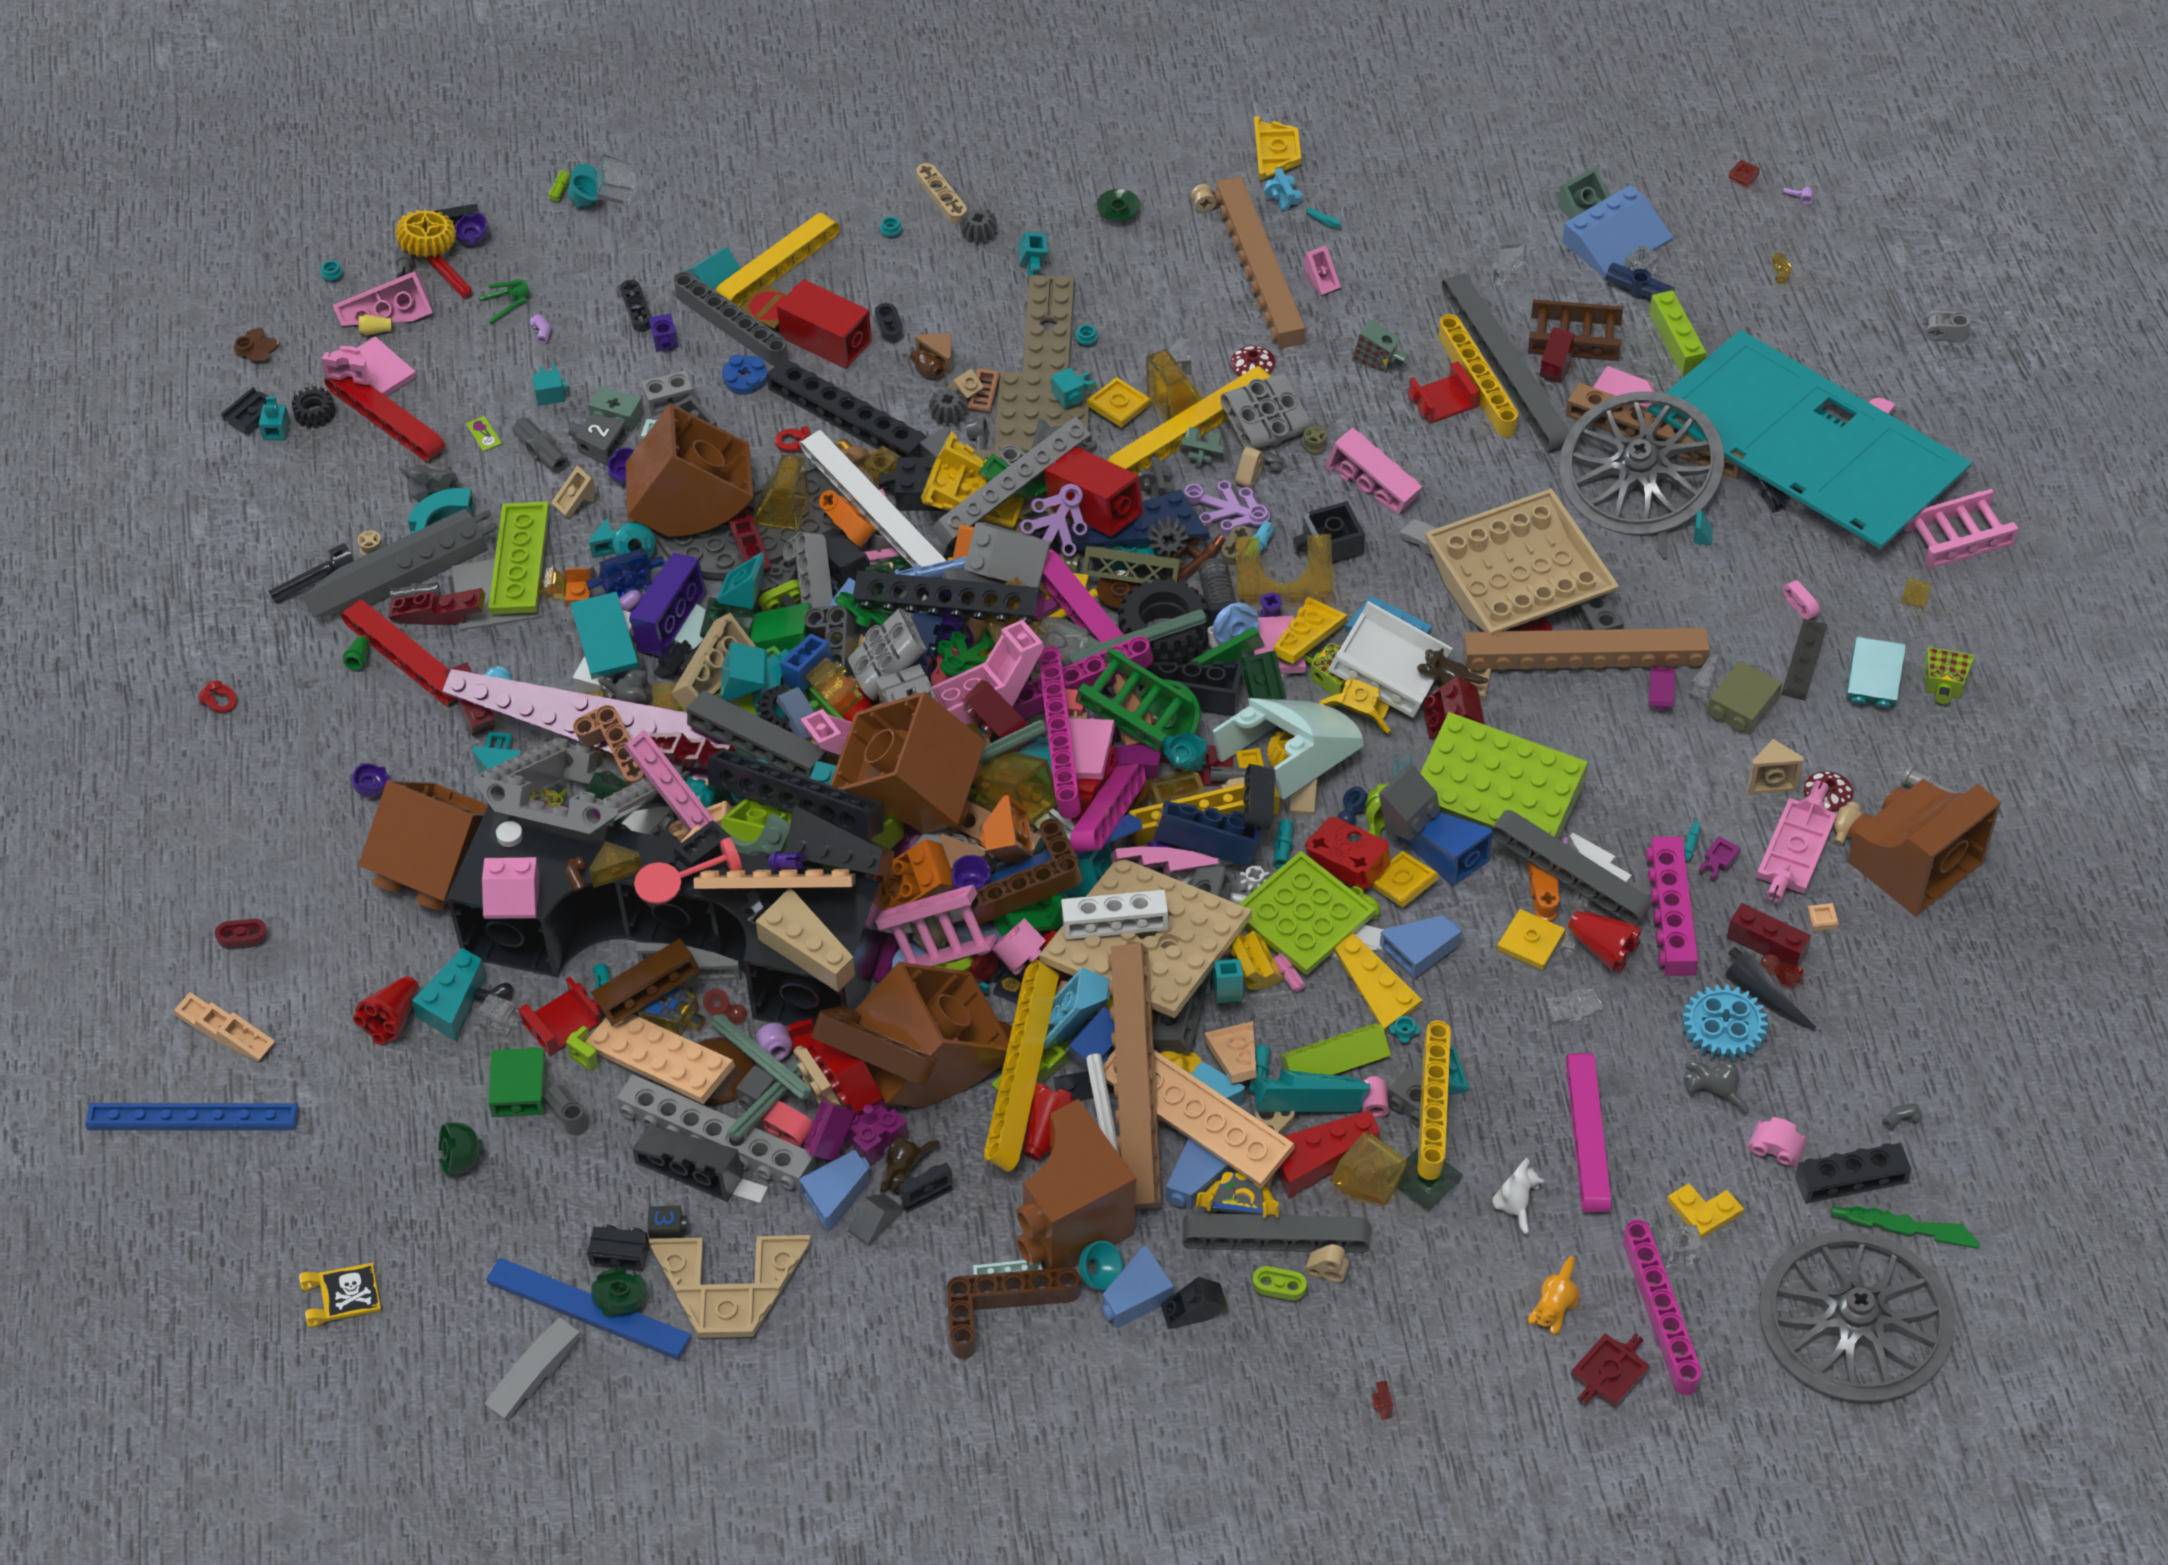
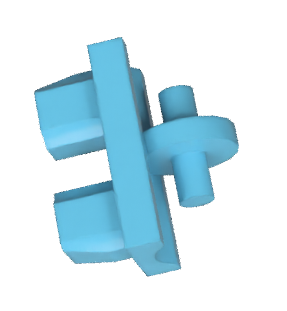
[1263,168,1302,211]

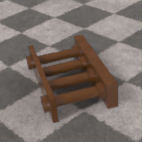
[1528,299,1623,361]

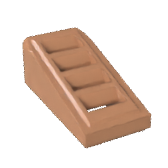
[968,368,1000,413]

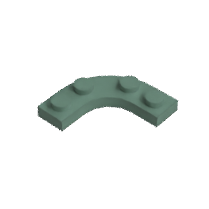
[728,813,790,854]

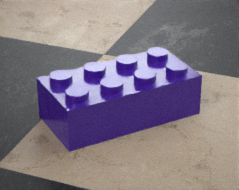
[629,553,706,657]

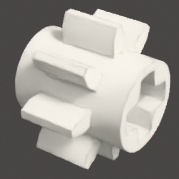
[1240,866,1269,895]

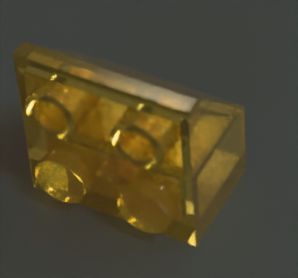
[1145,771,1206,805]

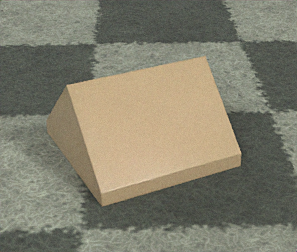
[1747,739,1804,794]

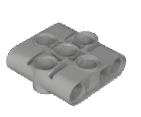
[1220,373,1311,449]
[847,608,927,700]

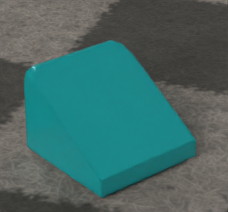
[1693,510,1713,545]

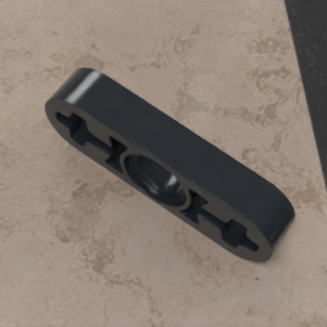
[620,280,651,332]

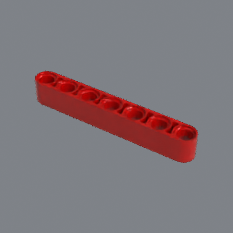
[324,376,446,462]
[341,599,456,706]

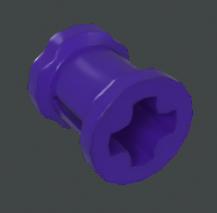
[1260,592,1282,617]

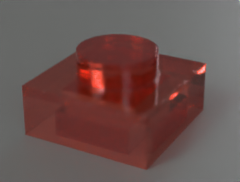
[1729,159,1760,187]
[1371,1380,1393,1420]

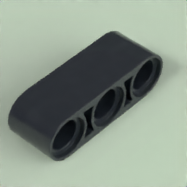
[1243,764,1275,830]

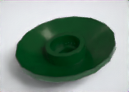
[1097,189,1140,221]

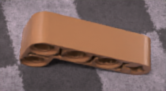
[573,705,646,786]

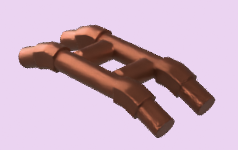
[1146,523,1226,583]

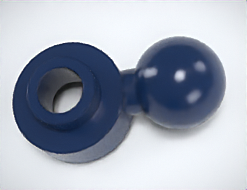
[1337,786,1368,826]

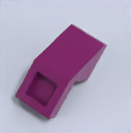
[1649,667,1675,710]

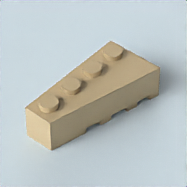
[671,613,756,712]
[756,888,855,992]

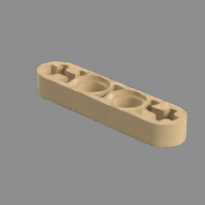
[916,163,967,224]

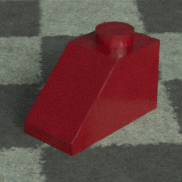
[1540,327,1575,383]

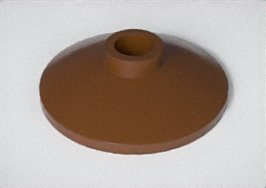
[1097,570,1141,608]

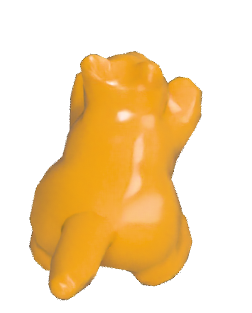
[1527,1256,1581,1335]

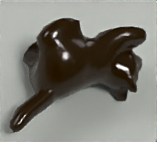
[1417,648,1488,689]
[879,1136,940,1192]

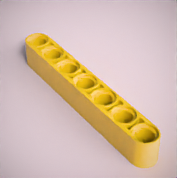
[715,212,840,307]
[1438,314,1518,437]
[1417,1020,1451,1180]

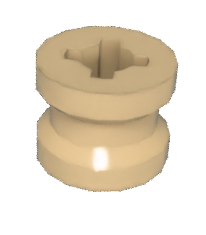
[1191,184,1216,212]
[357,530,383,557]

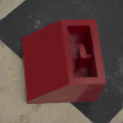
[1422,676,1485,740]

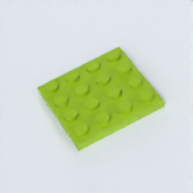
[1239,851,1376,975]

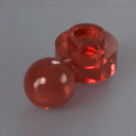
[1760,954,1804,986]
[703,988,747,1024]

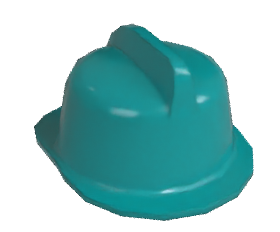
[568,164,604,209]

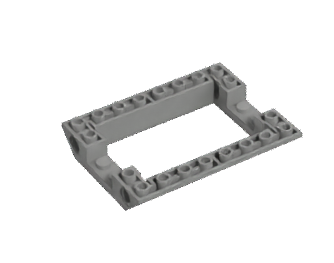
[474,738,691,834]

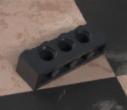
[1795,1143,1912,1204]

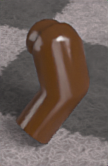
[566,857,586,892]

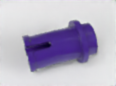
[769,851,804,871]

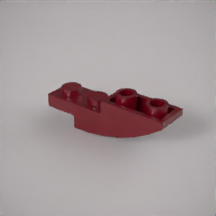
[388,588,486,625]

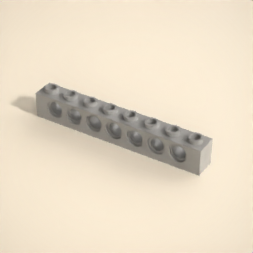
[931,416,1090,546]
[616,1074,817,1192]

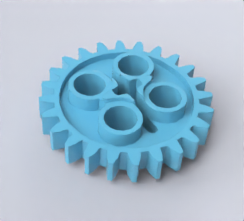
[1682,984,1768,1061]

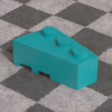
[412,948,486,1041]

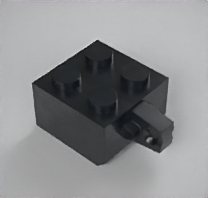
[878,457,943,511]
[1293,501,1365,565]

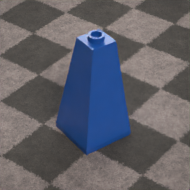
[1398,812,1493,887]

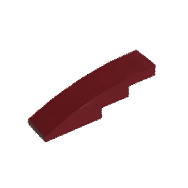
[727,505,771,571]
[648,733,736,770]

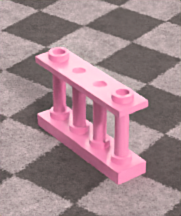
[1903,489,2018,569]
[875,884,997,966]

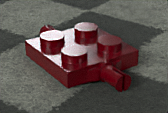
[1571,1333,1650,1408]

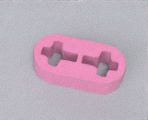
[1783,580,1820,620]

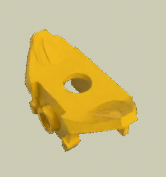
[1319,678,1392,735]

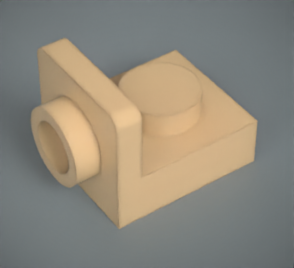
[946,369,983,399]

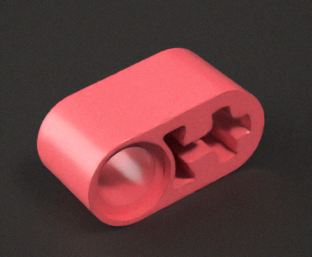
[760,1101,813,1147]

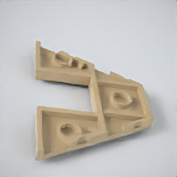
[649,1235,811,1338]

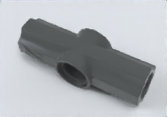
[512,417,569,473]

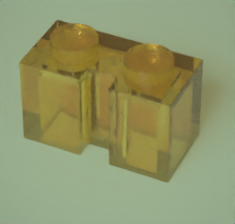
[805,657,863,717]

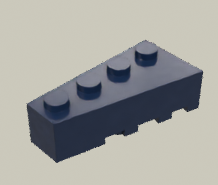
[901,612,943,683]
[1154,801,1261,867]

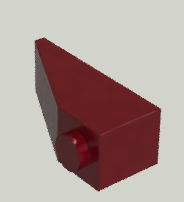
[444,662,495,736]

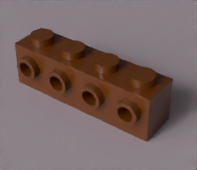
[591,938,701,1026]

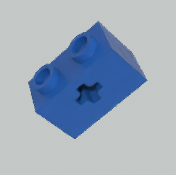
[780,633,834,692]

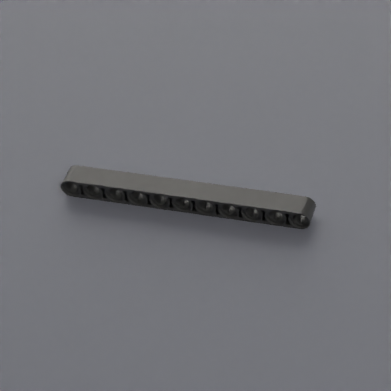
[1442,273,1569,451]

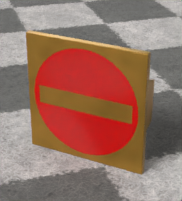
[741,284,787,329]

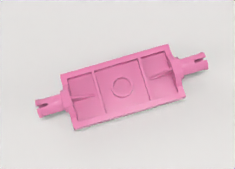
[1756,781,1837,903]

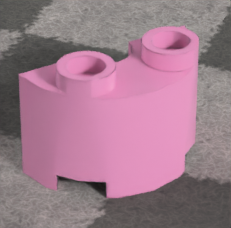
[321,346,370,385]
[991,918,1046,975]
[1746,1117,1807,1167]

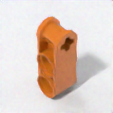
[819,490,877,547]
[1527,860,1560,922]

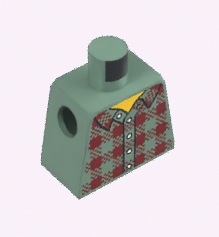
[1352,319,1408,372]

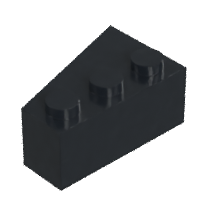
[821,528,870,591]

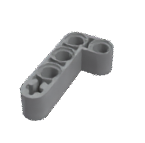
[783,532,833,608]

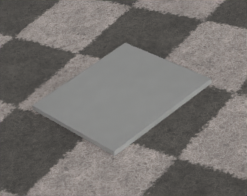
[452,559,543,631]

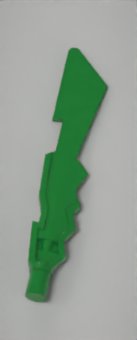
[1831,1206,1980,1249]

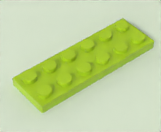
[488,501,550,614]

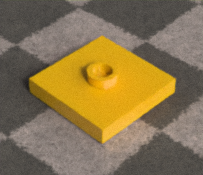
[1087,377,1151,427]
[1370,851,1439,908]
[1497,909,1566,970]

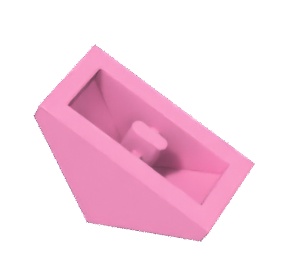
[1304,245,1341,295]

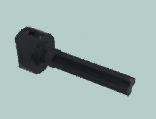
[268,543,353,603]

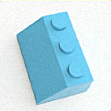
[1043,967,1110,1050]

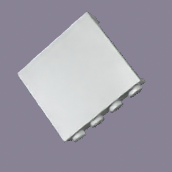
[1328,601,1453,718]

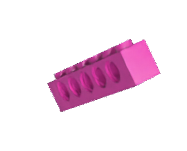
[1646,836,1698,976]

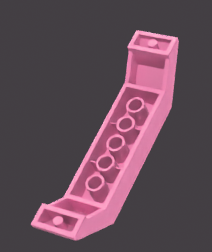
[801,620,1044,755]

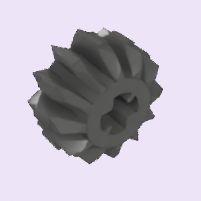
[960,208,997,244]
[929,388,968,426]
[1148,516,1189,557]

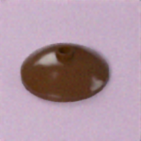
[690,1037,755,1106]

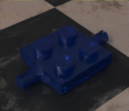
[585,548,665,597]

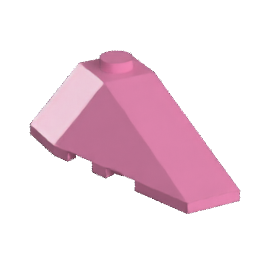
[333,271,433,326]

